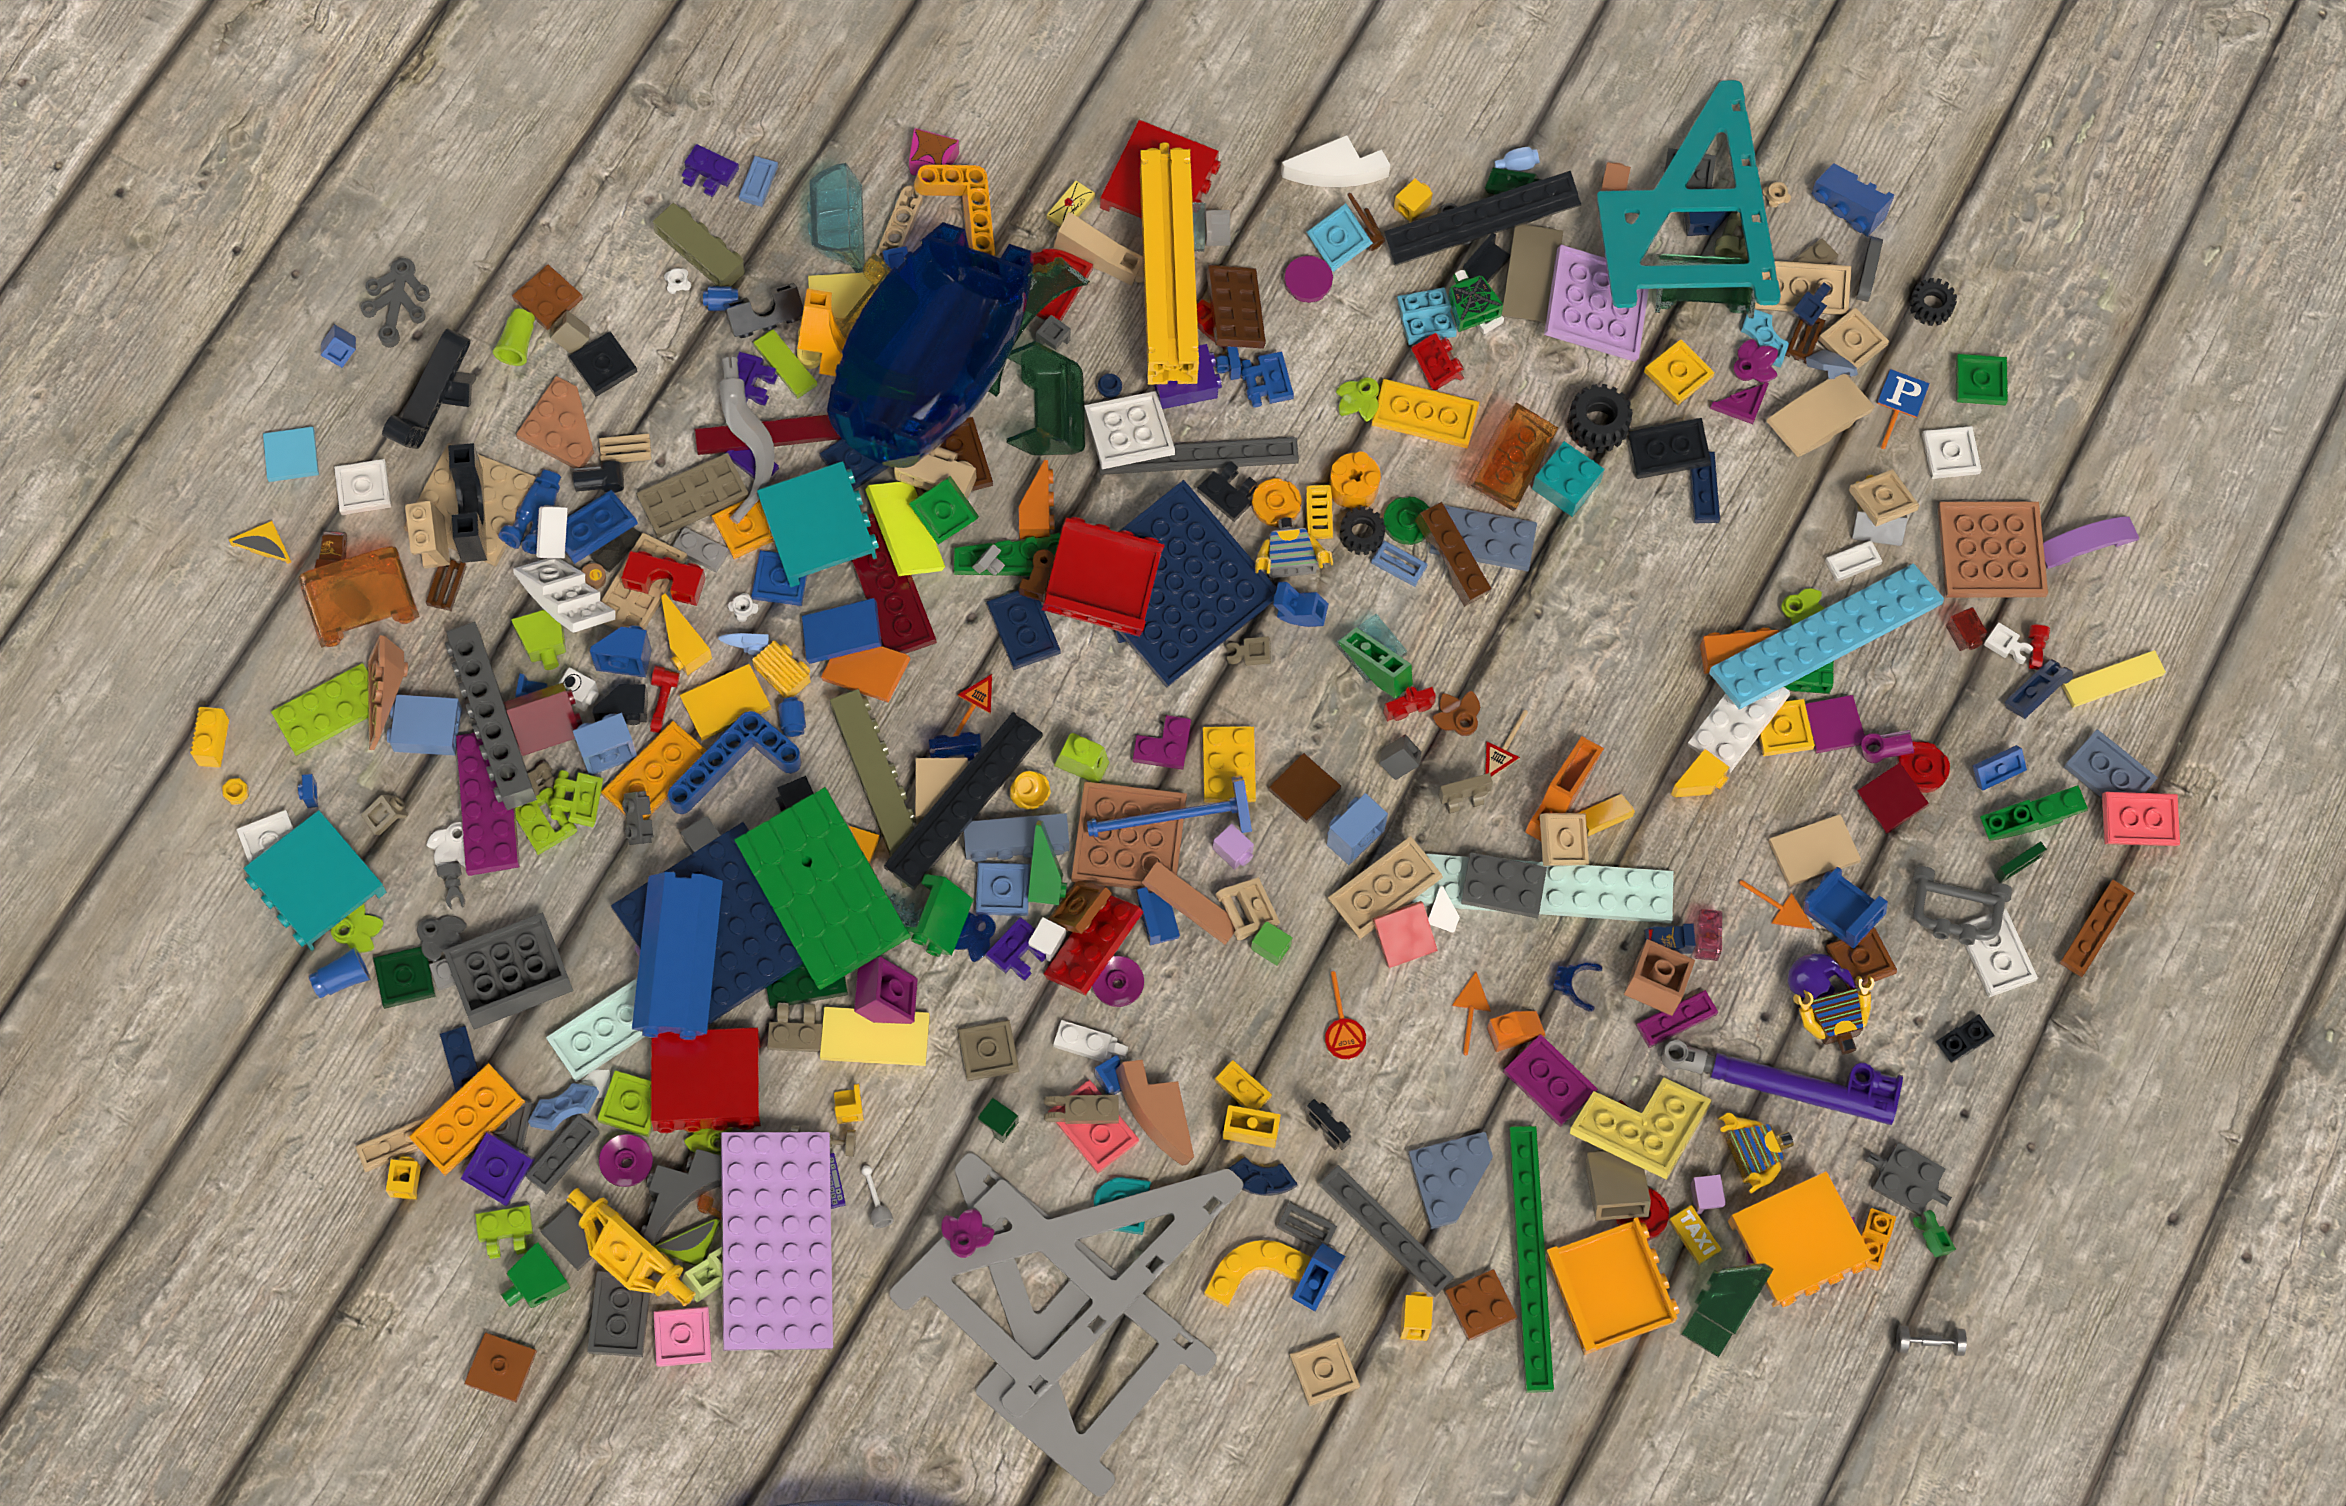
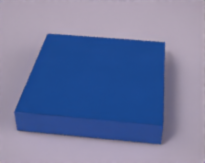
[751,550,808,606]

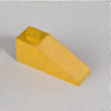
[661,593,712,676]

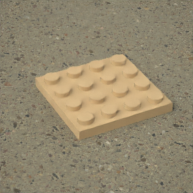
[404,443,536,566]

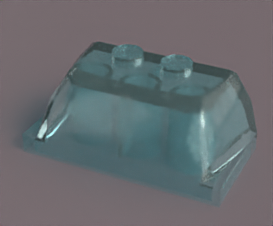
[807,163,865,273]

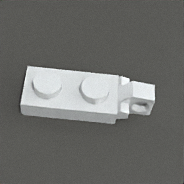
[1053,1020,1128,1062]

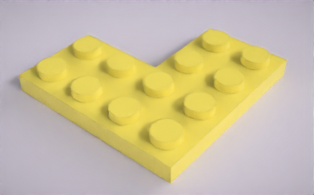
[1570,1078,1712,1180]

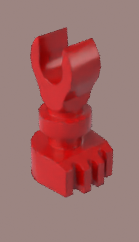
[2028,624,2050,670]

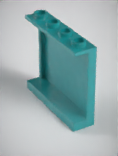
[757,461,879,587]
[243,810,387,951]

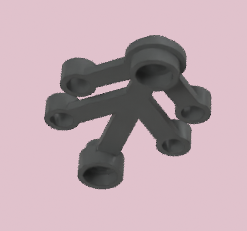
[361,258,430,348]

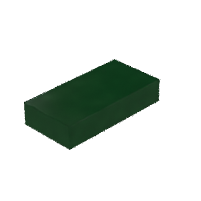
[1995,841,2047,883]

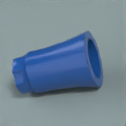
[308,947,371,998]

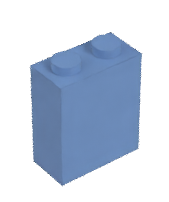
[387,695,462,756]

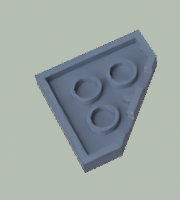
[1408,1132,1493,1229]

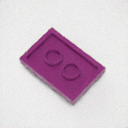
[1503,1034,1598,1127]

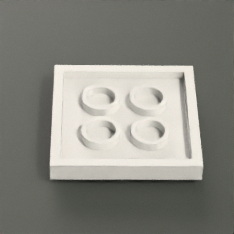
[1084,391,1175,469]

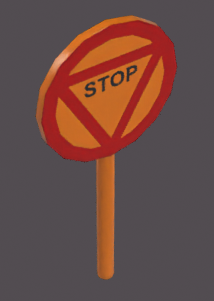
[1325,971,1366,1060]

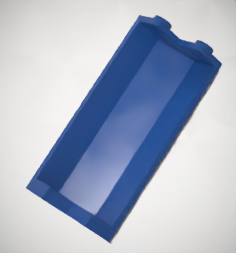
[632,872,723,1040]

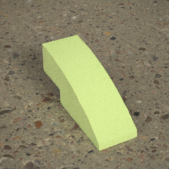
[682,1247,722,1302]

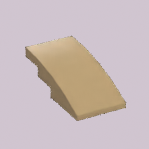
[1766,374,1875,457]

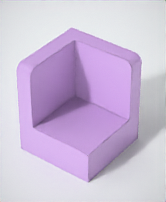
[1690,1175,1725,1215]

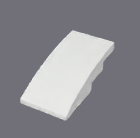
[513,558,615,633]

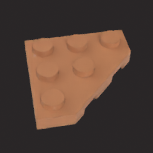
[516,376,594,469]

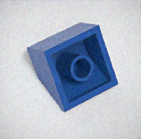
[590,626,652,678]

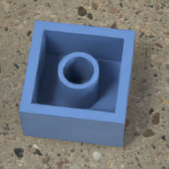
[573,713,637,775]
[1327,793,1388,865]

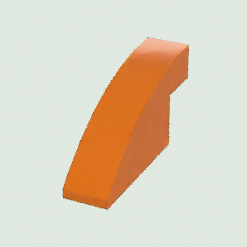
[1525,736,1604,841]

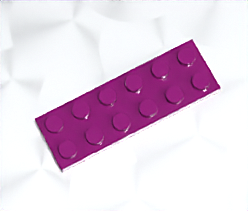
[456,733,520,876]

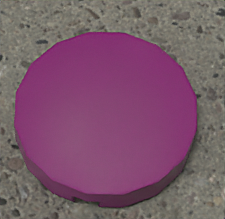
[1284,255,1333,303]

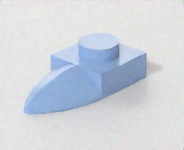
[718,633,770,656]

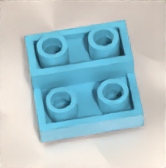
[1397,288,1457,345]

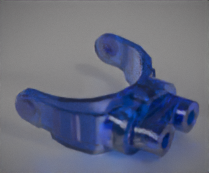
[1553,963,1603,1012]

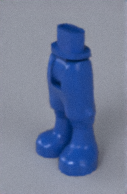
[498,470,561,554]

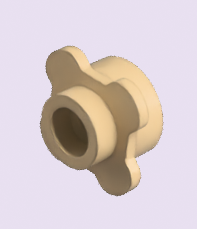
[1763,182,1791,208]

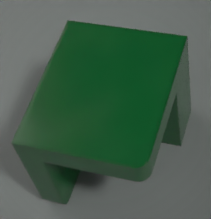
[978,1098,1019,1143]

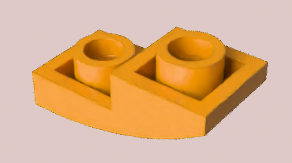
[1861,1208,1896,1271]

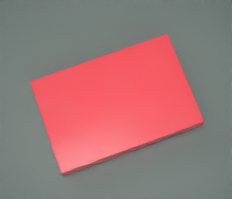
[2102,792,2180,846]
[1048,1079,1139,1174]

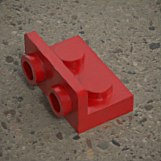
[1411,333,1464,391]

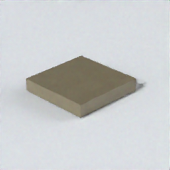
[958,1020,1019,1082]

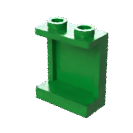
[906,874,974,957]

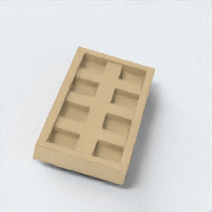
[601,533,688,630]

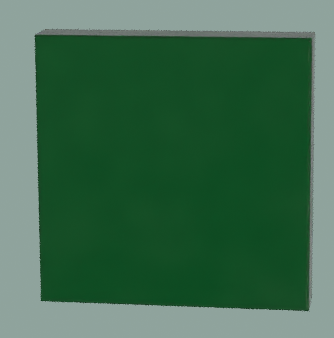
[373,946,436,1009]

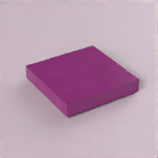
[1805,695,1865,754]

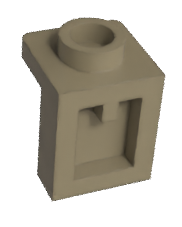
[361,795,408,835]

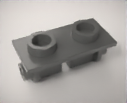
[623,791,654,845]

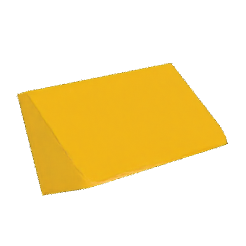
[1579,794,1635,837]

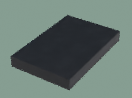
[1628,418,1711,479]

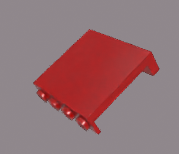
[1100,120,1221,219]
[1041,517,1164,637]
[651,1027,761,1134]

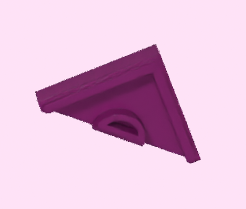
[1710,382,1769,425]

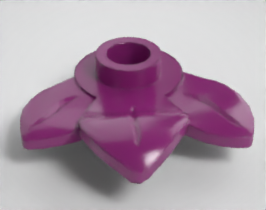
[1734,339,1778,383]
[941,1208,994,1258]

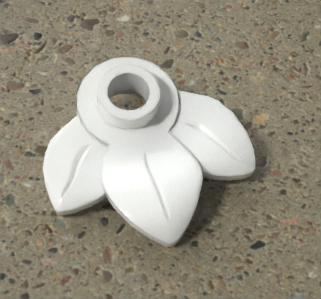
[426,822,466,868]

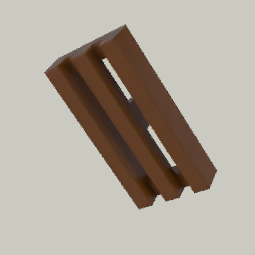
[1785,318,1826,364]
[426,560,467,612]

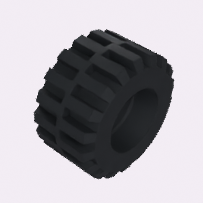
[1567,384,1633,453]

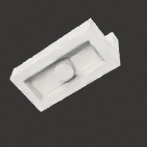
[536,505,567,558]

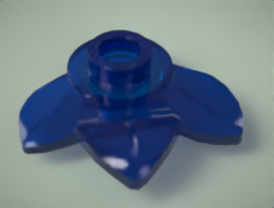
[954,912,996,962]

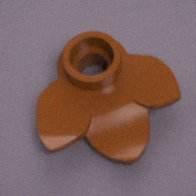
[1433,691,1481,736]

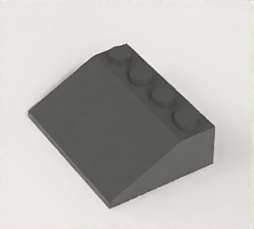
[443,912,573,1030]

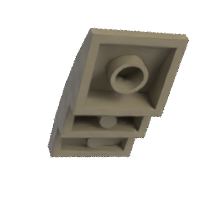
[1502,225,1563,323]

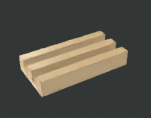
[599,434,652,464]

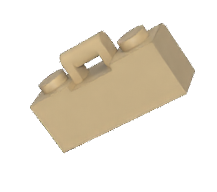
[894,444,977,500]

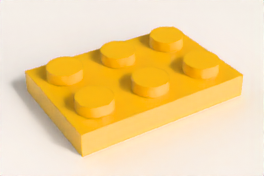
[1203,727,1256,803]

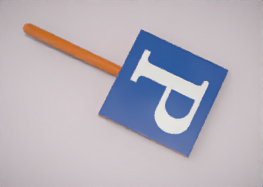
[1877,369,1930,449]

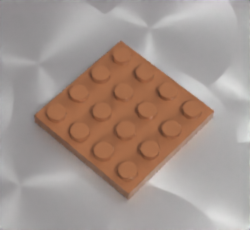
[1938,502,2048,598]
[1071,782,1187,891]

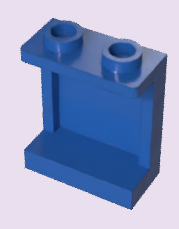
[1804,867,1888,949]

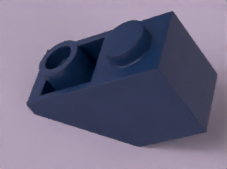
[1684,211,1732,236]

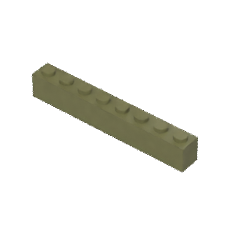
[830,689,935,888]

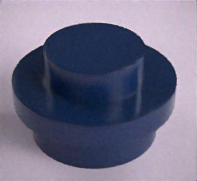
[1098,374,1122,398]

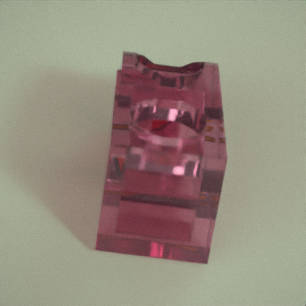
[1695,909,1722,961]

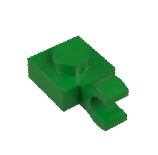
[1913,1210,1956,1257]

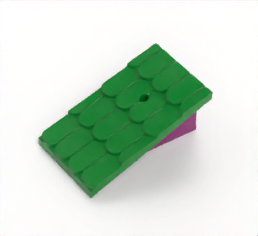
[734,787,911,990]

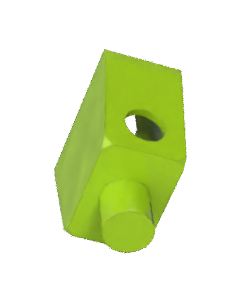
[511,610,566,670]
[1054,733,1109,783]

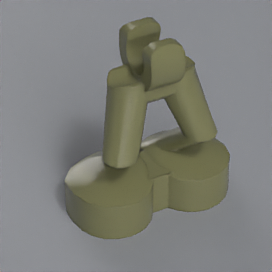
[1715,211,1753,261]

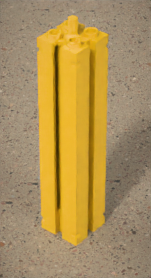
[1140,143,1199,385]

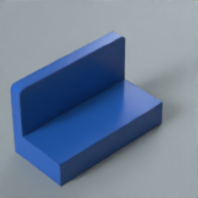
[1137,887,1180,946]

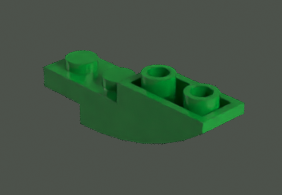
[1980,785,2088,841]

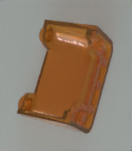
[298,546,420,648]

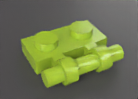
[550,770,603,828]

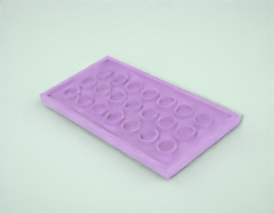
[721,1132,833,1351]

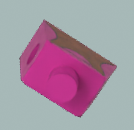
[909,128,960,182]

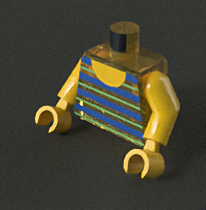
[1718,1113,1794,1193]

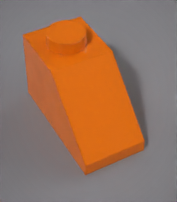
[1487,1011,1546,1052]

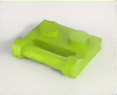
[515,787,578,855]

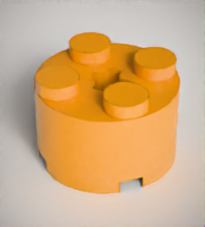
[1329,451,1381,510]

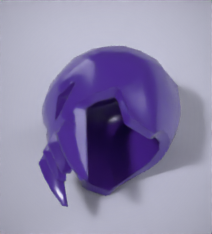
[1787,953,1856,999]

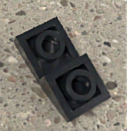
[1936,1014,1995,1063]

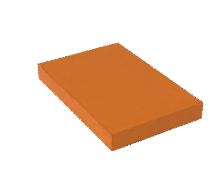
[821,646,910,703]

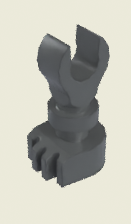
[436,863,465,910]

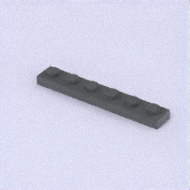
[1319,1165,1454,1297]

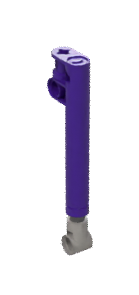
[1661,1040,1903,1125]

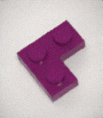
[1133,715,1191,770]

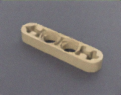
[875,185,923,271]

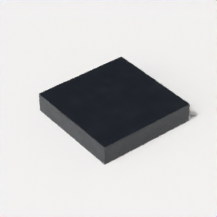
[568,331,638,397]

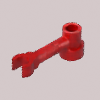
[650,665,680,733]

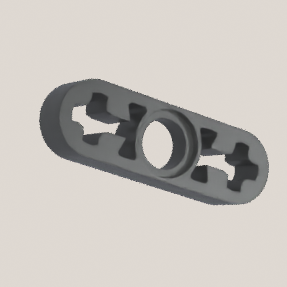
[1856,236,1883,302]

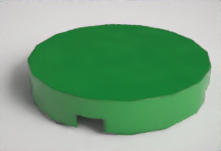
[1383,496,1430,545]

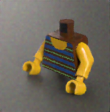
[1793,975,1874,1055]

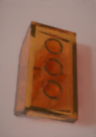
[1467,402,1558,511]

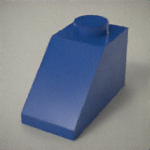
[1292,1243,1346,1311]

